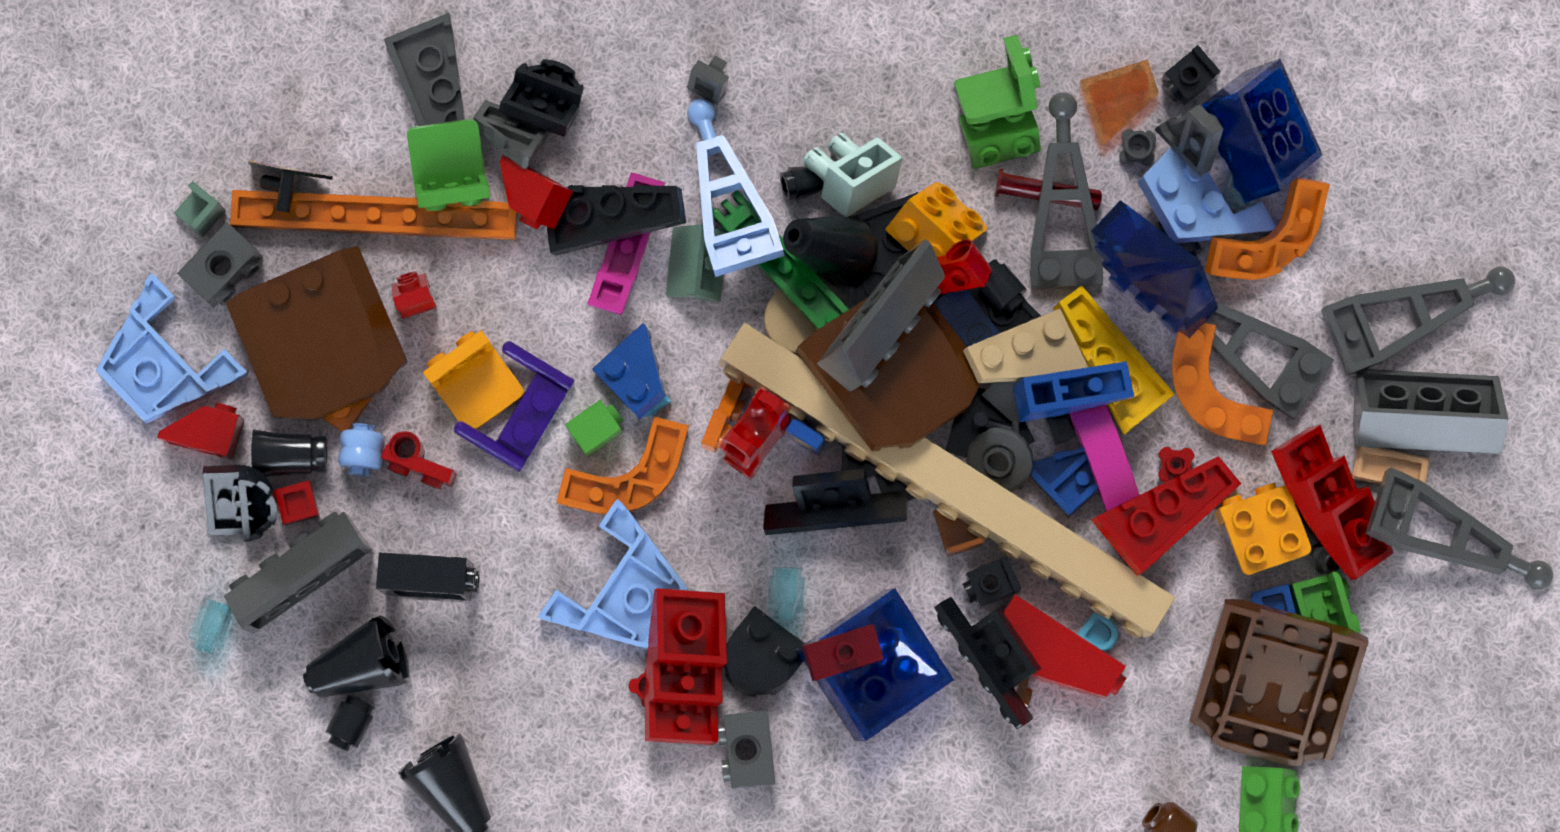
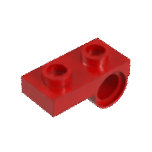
[937,239,992,294]
[392,271,437,319]
[381,431,457,490]

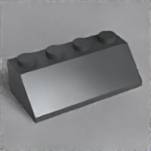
[817,239,945,392]
[1353,369,1509,454]
[224,512,372,634]

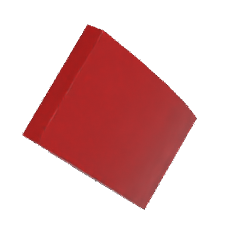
[1271,425,1394,580]
[645,588,727,745]

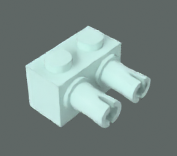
[803,133,903,217]

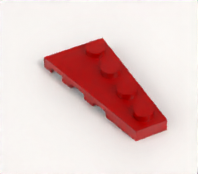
[1091,456,1241,575]

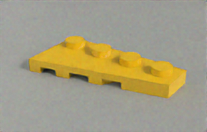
[1053,285,1175,435]

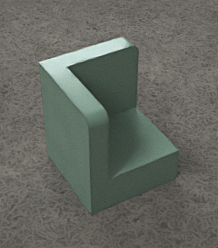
[174,181,226,237]

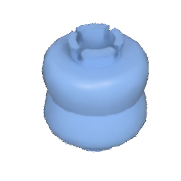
[338,423,385,477]

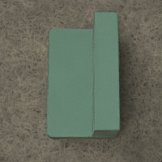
[666,224,726,302]

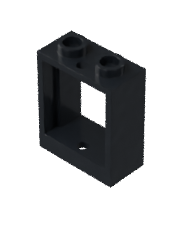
[376,552,480,601]

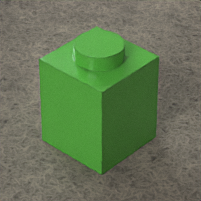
[565,400,624,458]

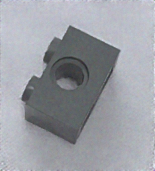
[177,222,263,308]
[718,710,776,789]

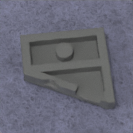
[473,100,549,169]
[1155,104,1224,177]

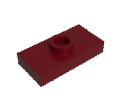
[802,624,884,681]

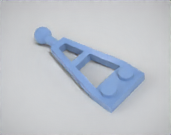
[687,98,784,277]

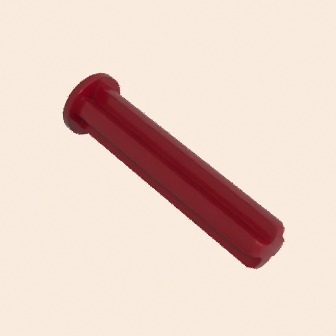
[994,168,1102,211]

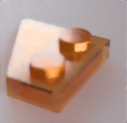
[1079,59,1159,146]

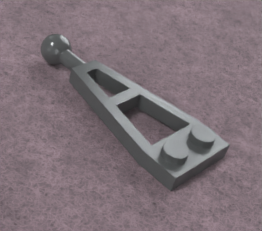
[1030,92,1103,287]
[1321,266,1515,376]
[1150,274,1334,420]
[1365,467,1554,589]

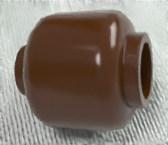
[1142,802,1197,832]

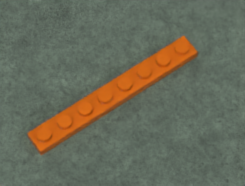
[230,190,518,240]

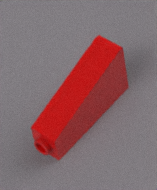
[1003,594,1127,699]

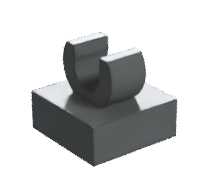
[687,56,729,105]

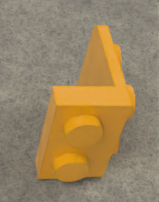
[885,182,988,257]
[423,330,524,430]
[1214,482,1311,575]

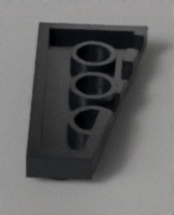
[547,185,686,256]

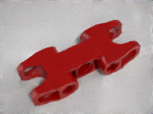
[720,387,791,480]

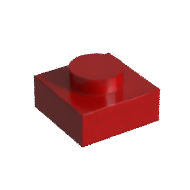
[274,480,320,526]

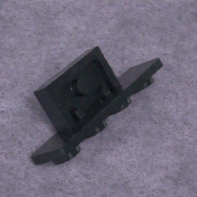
[763,469,908,535]
[934,597,1042,729]

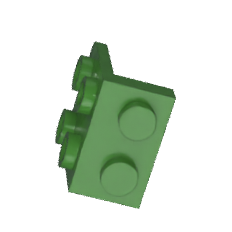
[954,35,1040,124]
[407,119,490,211]

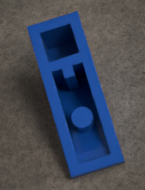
[1012,361,1134,422]

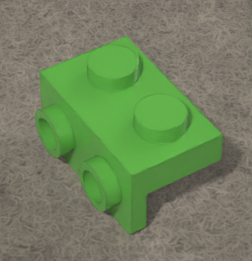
[959,110,1041,169]
[1289,571,1361,634]
[1239,766,1300,832]

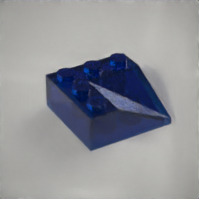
[1201,58,1323,203]
[1091,200,1219,338]
[796,588,954,741]

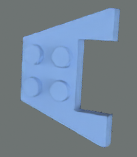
[1137,110,1276,244]
[96,273,249,423]
[538,499,688,649]

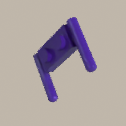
[454,341,574,472]

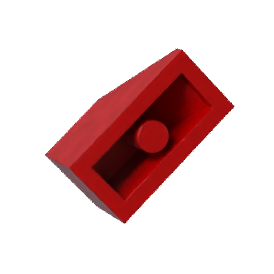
[499,155,573,230]
[157,403,244,461]

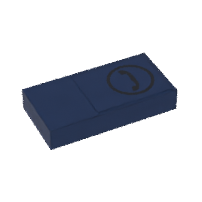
[933,290,1000,347]

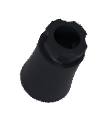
[251,429,327,477]

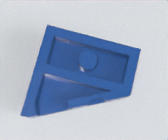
[592,323,666,420]

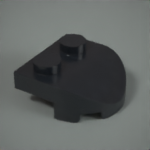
[499,59,584,137]
[202,465,278,542]
[724,606,806,697]

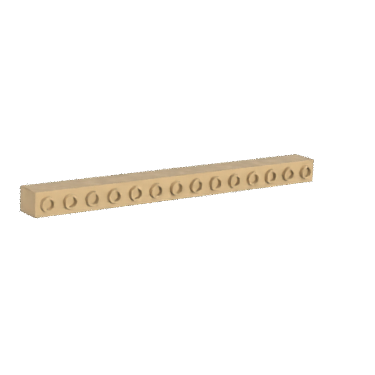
[719,322,1176,638]

